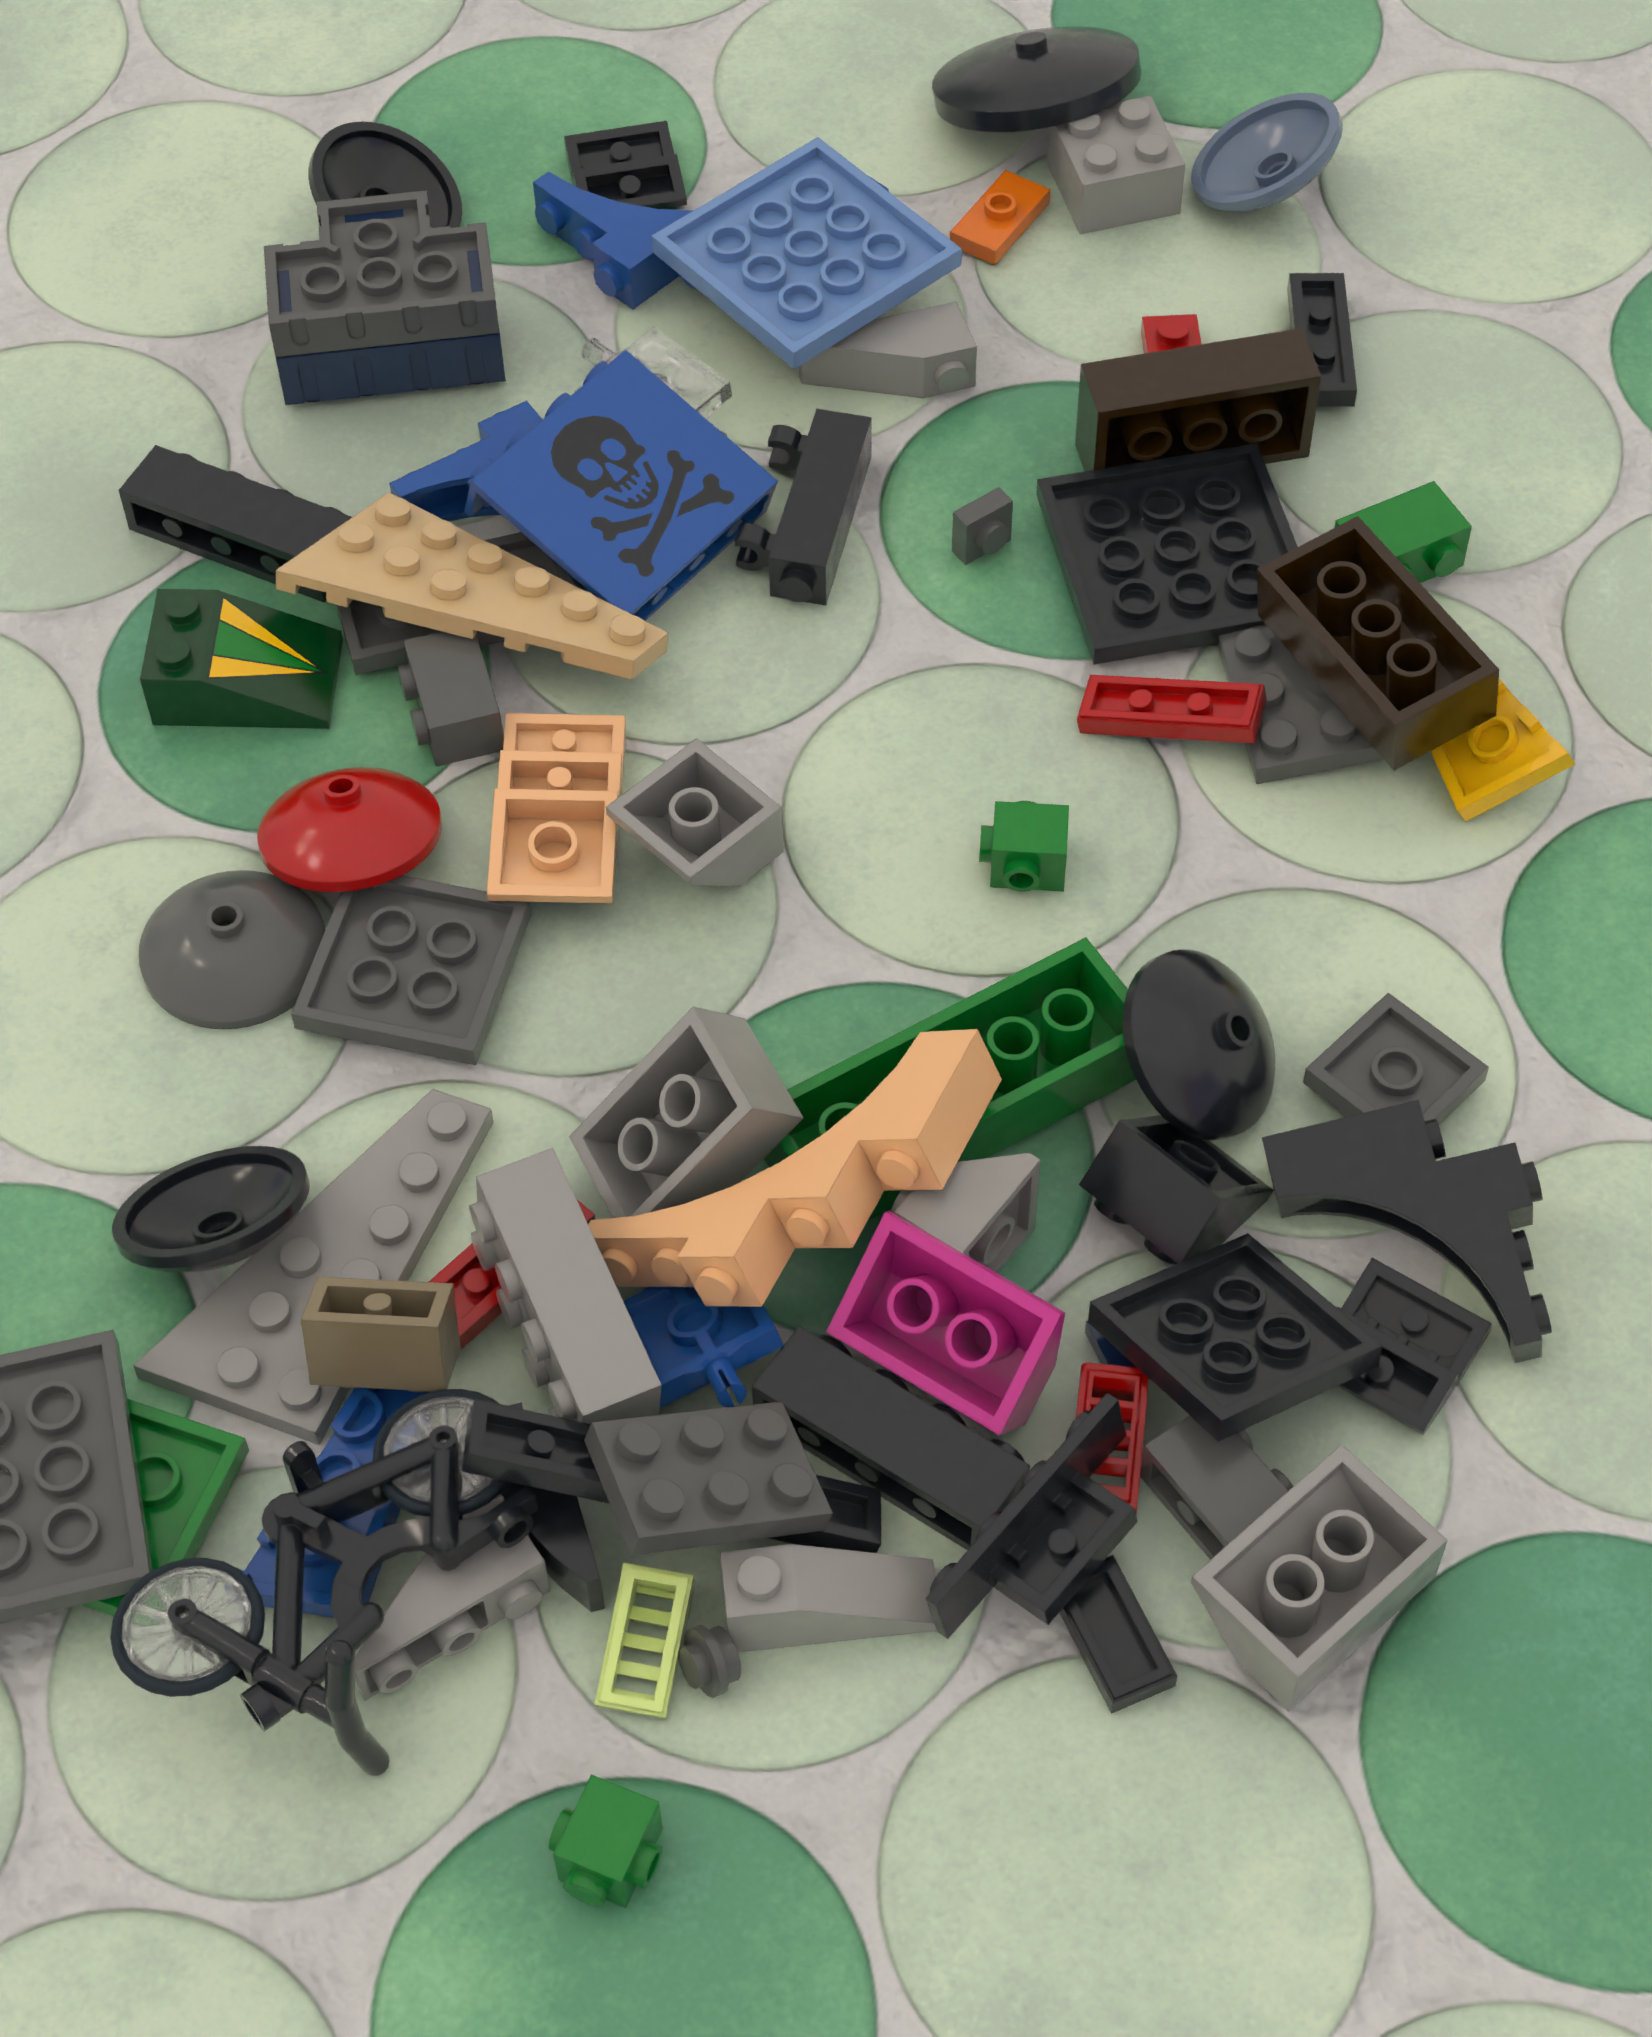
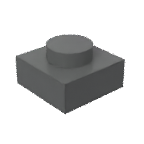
[952,487,1013,565]

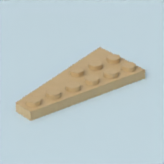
[276,492,669,680]

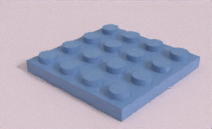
[651,137,962,369]

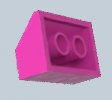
[826,1211,1065,1436]

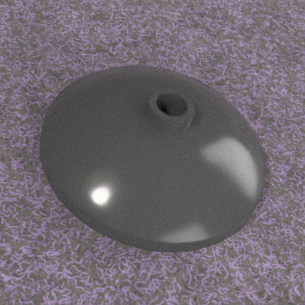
[138,870,325,1029]

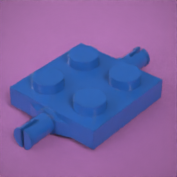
[623,1287,784,1408]

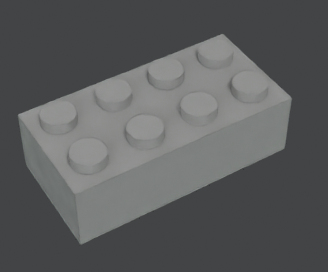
[469,1148,661,1424]

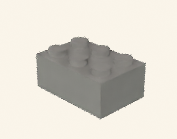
[569,1006,803,1218]

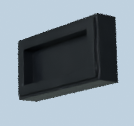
[1059,1555,1178,1714]

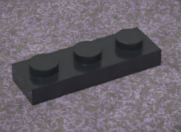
[1287,273,1357,407]

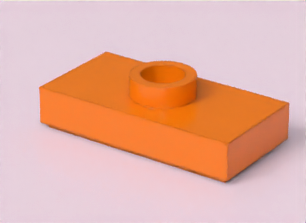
[950,170,1050,265]

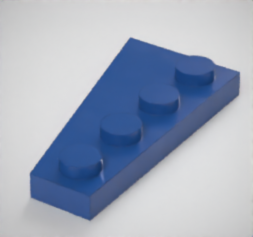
[224,1387,437,1618]

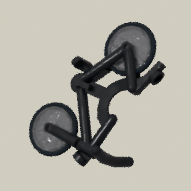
[110,1389,538,1776]

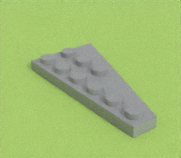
[133,1089,494,1445]

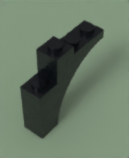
[1262,1100,1552,1363]

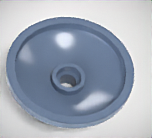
[1191,93,1343,212]

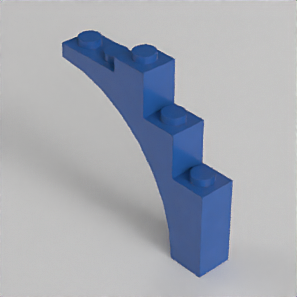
[533,172,889,310]

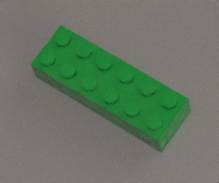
[764,937,1136,1221]

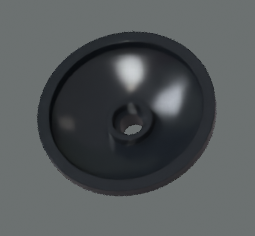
[308,121,462,228]
[1123,949,1275,1140]
[112,1146,310,1272]

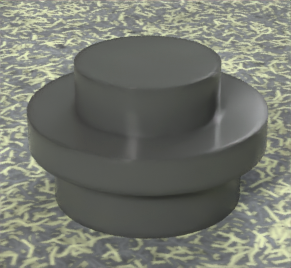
[679,1625,741,1698]

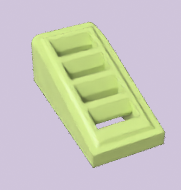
[594,1563,696,1719]

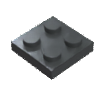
[1303,993,1489,1125]

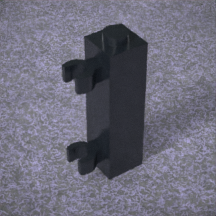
[735,409,872,606]

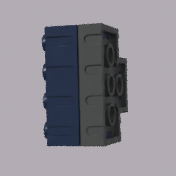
[264,190,506,405]

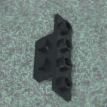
[925,1393,1138,1639]

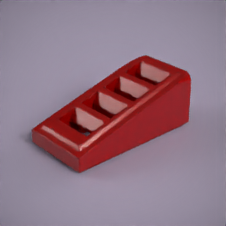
[1076,1362,1149,1513]

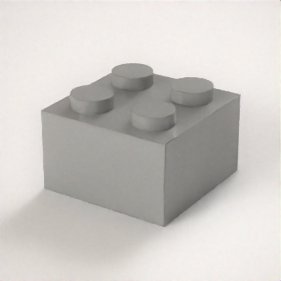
[1047,96,1185,234]

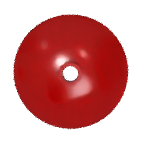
[257,767,442,892]

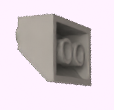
[1191,1444,1448,1711]

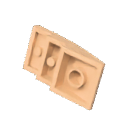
[487,713,626,903]

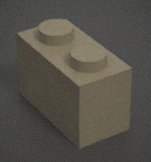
[301,1276,460,1392]

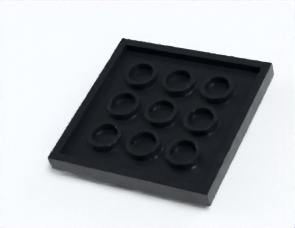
[1036,443,1298,665]

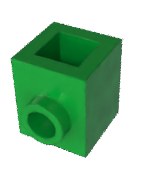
[979,801,1069,892]
[549,1774,663,1908]

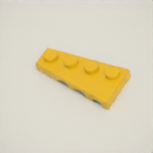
[1431,678,1576,822]

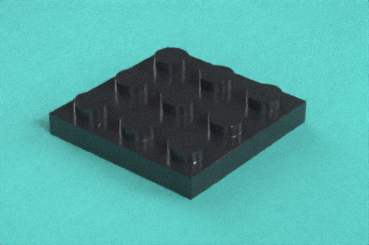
[1088,1233,1382,1442]

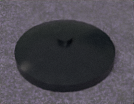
[932,26,1141,132]

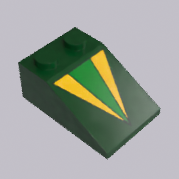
[140,589,343,729]

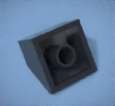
[1079,1115,1274,1264]

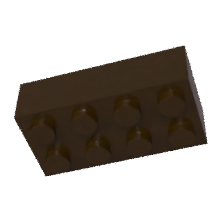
[1075,328,1321,471]
[1257,516,1500,771]

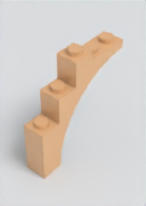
[588,1029,1002,1307]

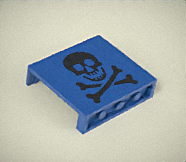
[464,350,778,621]

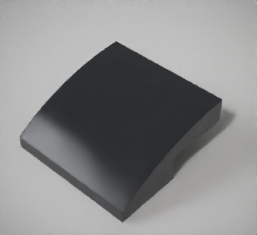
[564,121,687,209]
[1337,1257,1492,1435]

